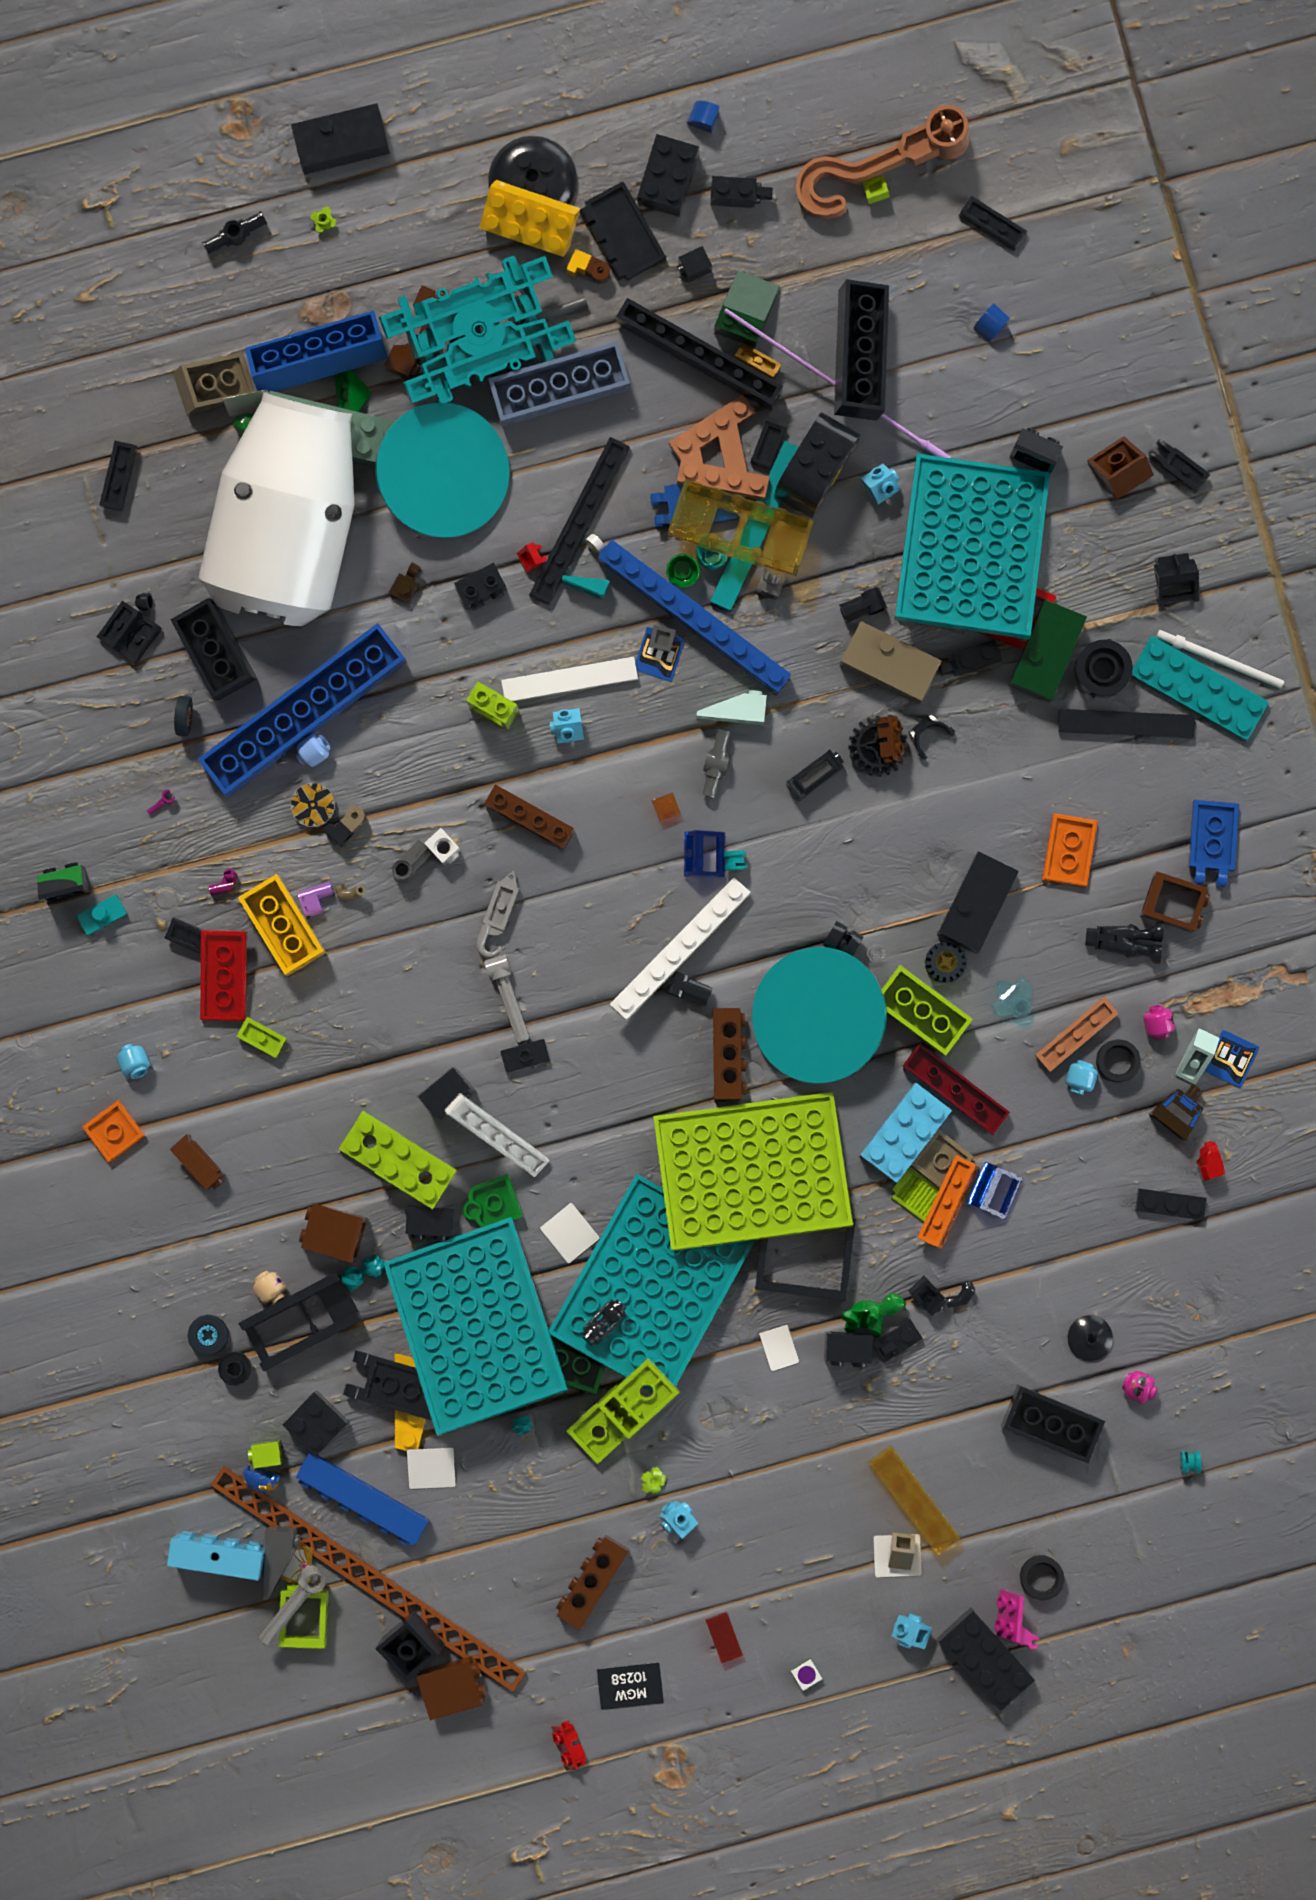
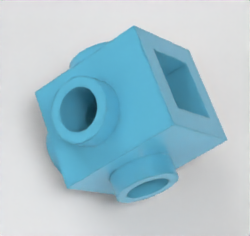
[861,464,901,504]
[550,708,584,743]
[658,1500,698,1539]
[891,1613,933,1649]

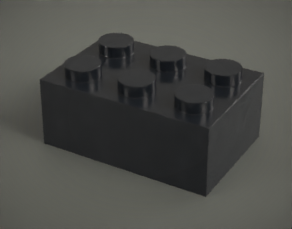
[637,134,699,217]

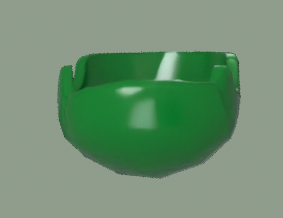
[666,554,700,588]

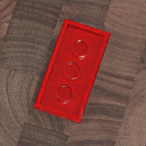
[200,929,247,1021]

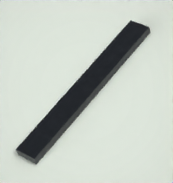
[529,437,630,606]

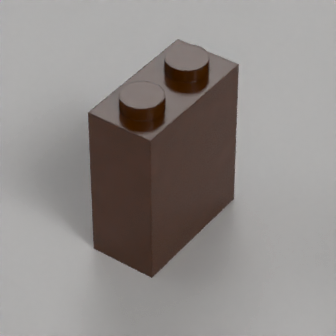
[416,1656,487,1720]

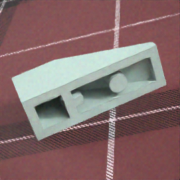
[696,690,767,725]

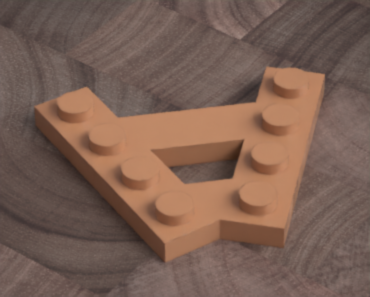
[669,394,769,500]

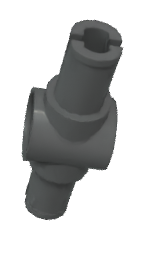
[703,729,731,798]

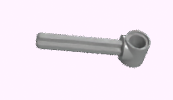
[484,954,529,1042]
[259,1565,325,1646]

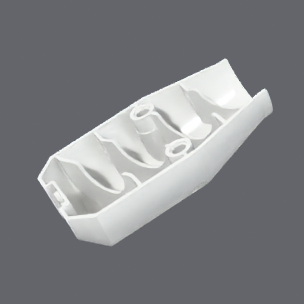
[198,392,355,626]

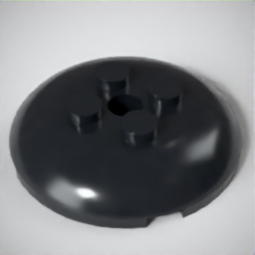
[488,136,577,205]

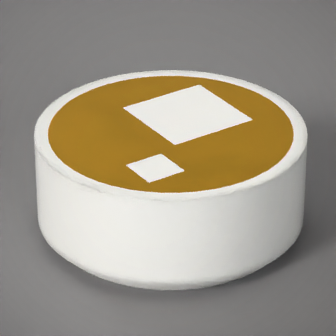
[585,534,606,555]

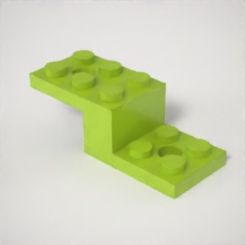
[339,1111,457,1209]
[566,1358,680,1464]

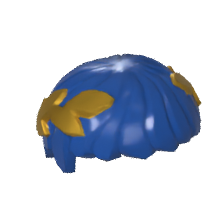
[242,1466,280,1493]

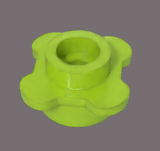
[310,207,336,233]

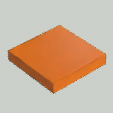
[82,1100,146,1163]

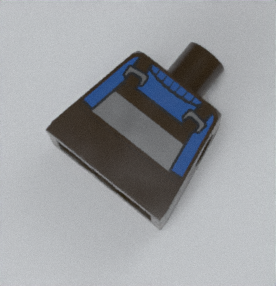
[1149,1084,1204,1141]

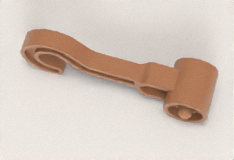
[795,105,970,220]

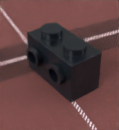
[454,562,507,611]

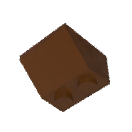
[1087,437,1154,499]

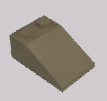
[173,352,255,416]

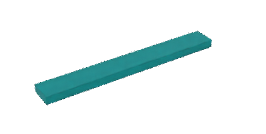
[710,441,798,611]

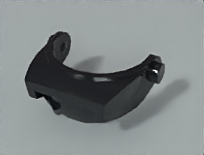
[908,714,955,760]

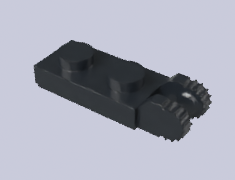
[1148,439,1211,493]

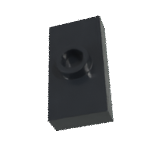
[500,1039,550,1073]

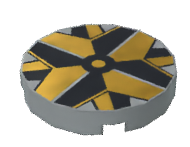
[291,783,336,828]

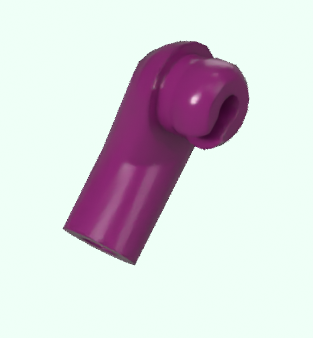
[209,869,238,896]

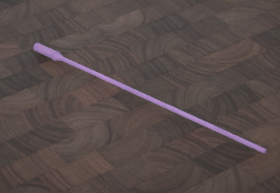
[724,308,951,458]

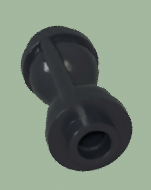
[580,1299,626,1347]

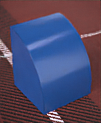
[686,101,720,133]
[974,303,1010,343]

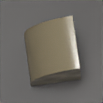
[888,1532,915,1570]

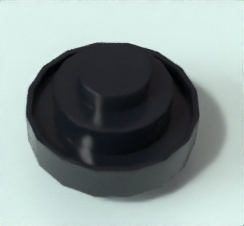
[218,1352,252,1386]

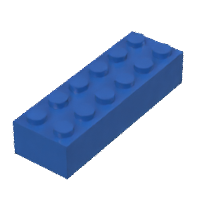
[245,310,388,392]

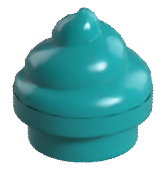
[362,1255,384,1279]
[341,1267,364,1292]

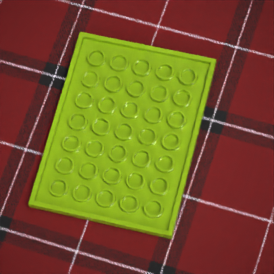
[653,1092,853,1251]

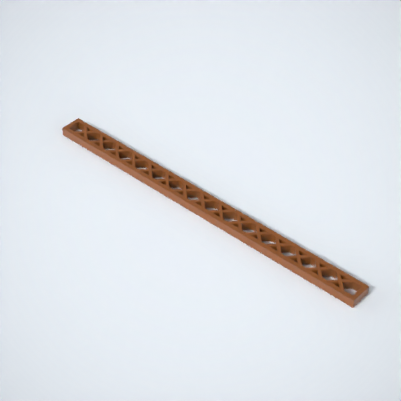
[211,1465,526,1692]

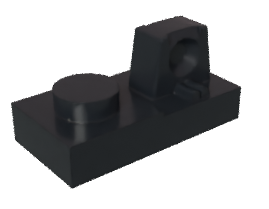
[873,1319,923,1363]

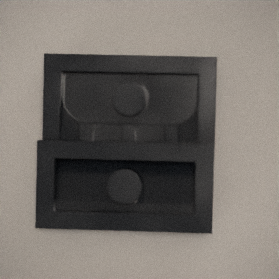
[97,600,162,664]

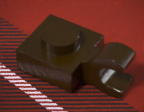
[389,562,421,604]

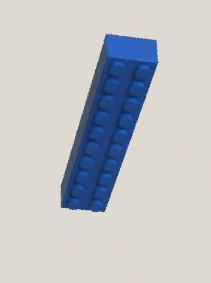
[197,623,407,798]

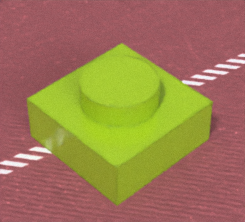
[862,175,890,204]

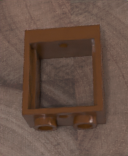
[1140,871,1210,933]

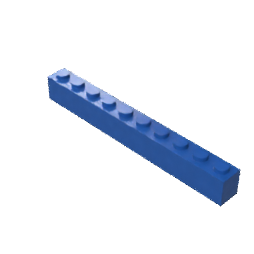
[598,539,791,695]

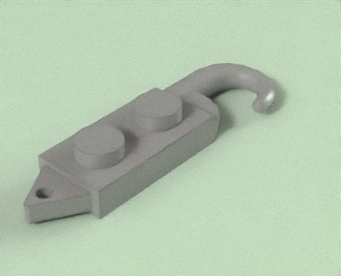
[476,871,520,958]

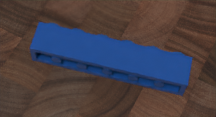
[296,1452,430,1546]

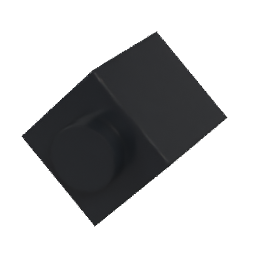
[676,246,712,283]

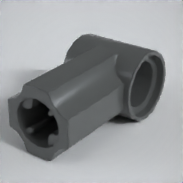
[392,840,433,883]

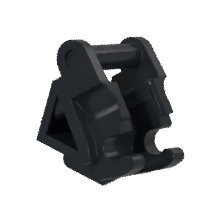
[1154,553,1199,608]

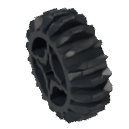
[848,716,909,777]

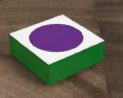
[791,1658,822,1691]

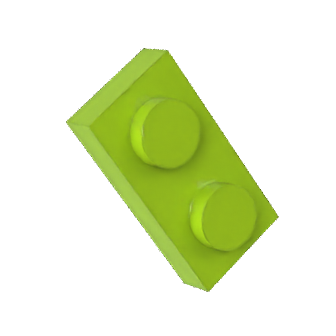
[236,1017,288,1058]

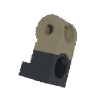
[324,806,366,847]

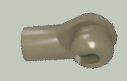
[335,884,366,900]

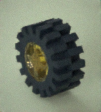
[925,941,967,983]

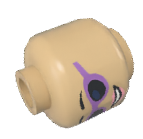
[253,1271,287,1305]

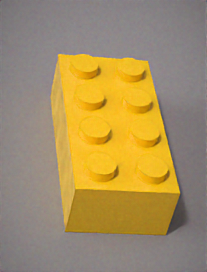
[479,180,580,257]
[238,874,326,976]

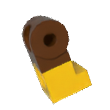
[567,249,610,284]

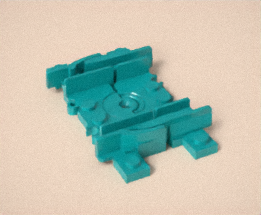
[378,256,576,404]

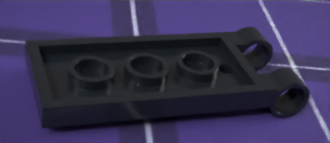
[343,1350,432,1421]

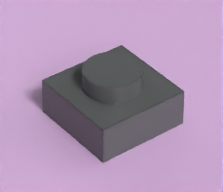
[649,625,676,653]

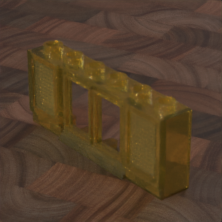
[667,479,814,576]

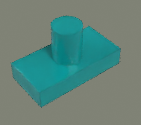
[76,894,128,936]

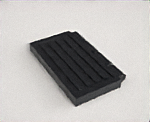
[580,181,666,281]

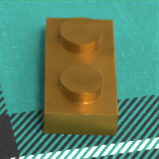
[734,343,782,380]

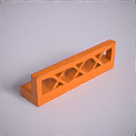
[917,1155,979,1249]

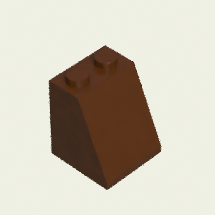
[299,1203,368,1263]

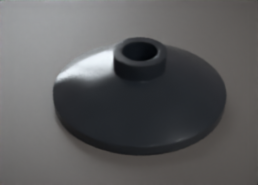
[1067,1315,1113,1361]

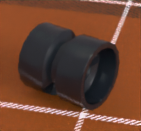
[822,921,864,956]

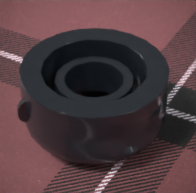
[1074,639,1133,698]

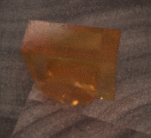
[652,792,681,822]

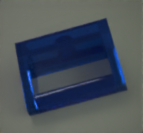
[684,830,725,878]
[968,1162,1023,1220]

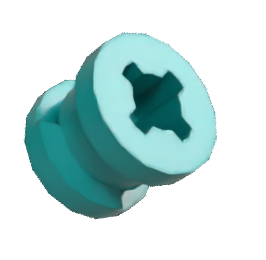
[724,850,747,871]
[1180,1451,1202,1474]

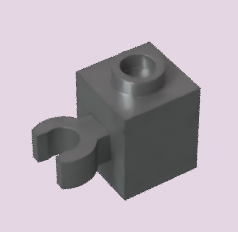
[756,563,787,600]

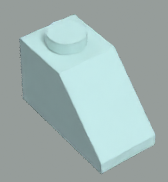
[1175,1029,1219,1085]

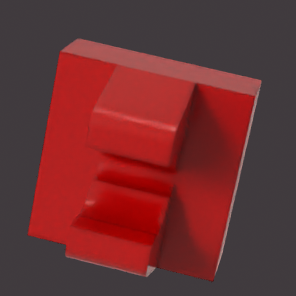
[517,542,547,573]

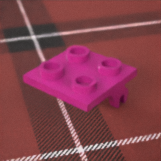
[995,1589,1039,1649]

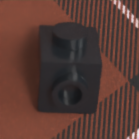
[908,1276,948,1316]

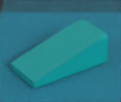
[562,575,610,600]

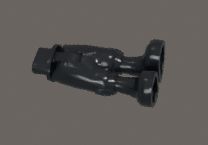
[1085,922,1164,964]

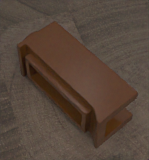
[170,1134,226,1190]

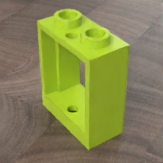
[466,681,519,731]
[278,1585,329,1649]

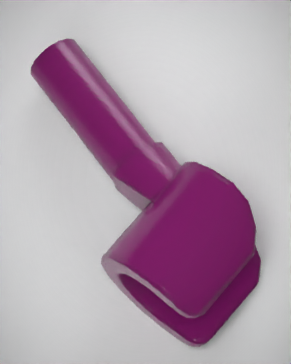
[147,789,175,815]

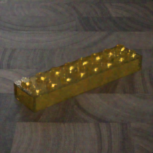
[868,1444,960,1555]

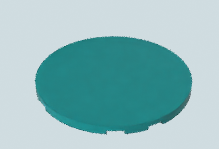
[375,402,509,538]
[752,947,887,1083]

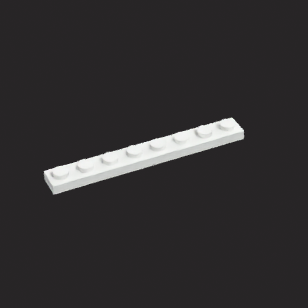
[610,878,751,1021]

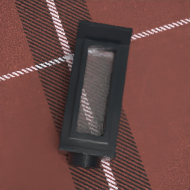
[786,749,844,802]

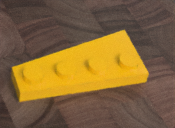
[395,1353,426,1451]

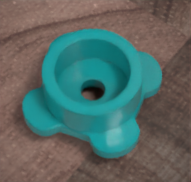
[511,1417,534,1435]

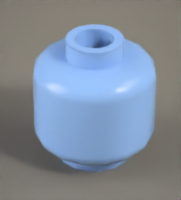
[296,733,330,767]

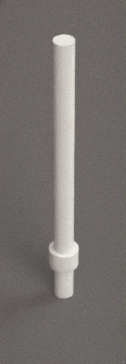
[1156,629,1284,689]

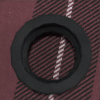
[1096,1039,1141,1083]
[1020,1555,1065,1601]

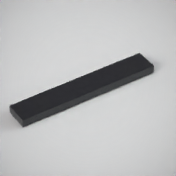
[1058,709,1195,738]

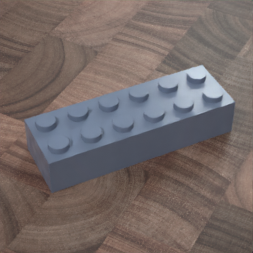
[488,341,630,427]

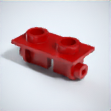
[551,1720,587,1770]

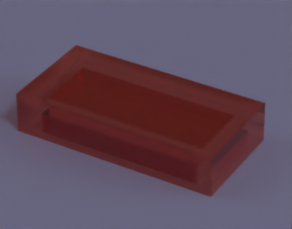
[705,1611,743,1664]

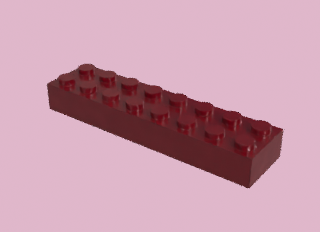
[902,1043,1010,1135]

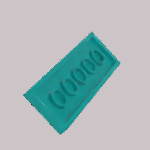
[1131,636,1269,742]

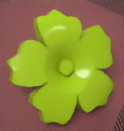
[641,1467,666,1494]

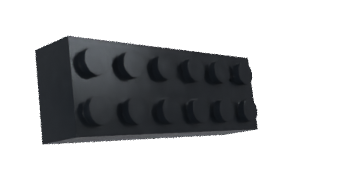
[834,279,889,421]

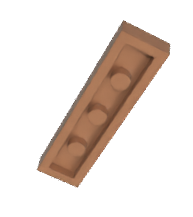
[1035,996,1119,1072]

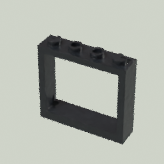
[755,1218,856,1301]

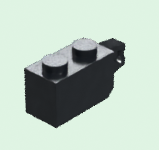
[710,176,773,208]

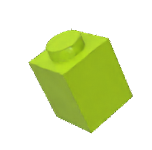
[248,1440,284,1468]

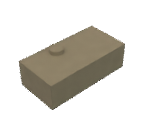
[840,621,941,705]

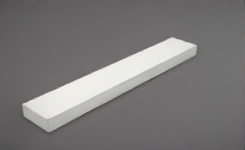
[501,657,638,702]
[445,1093,550,1177]

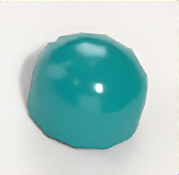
[695,533,730,570]

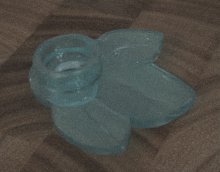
[991,976,1032,1019]

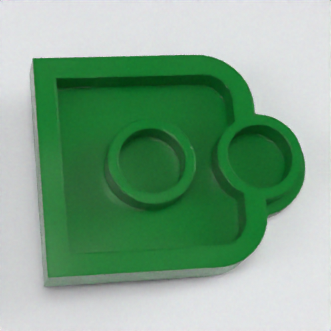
[462,1174,524,1227]

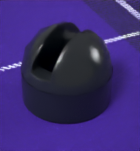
[135,593,153,611]

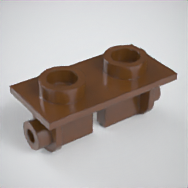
[877,715,904,763]

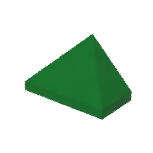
[334,370,371,412]

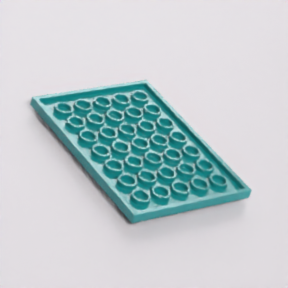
[894,453,1050,639]
[549,1173,756,1393]
[384,1217,568,1436]

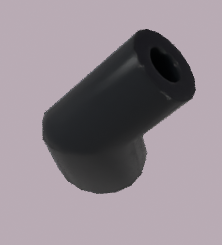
[946,1281,976,1308]

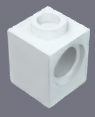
[425,828,460,865]

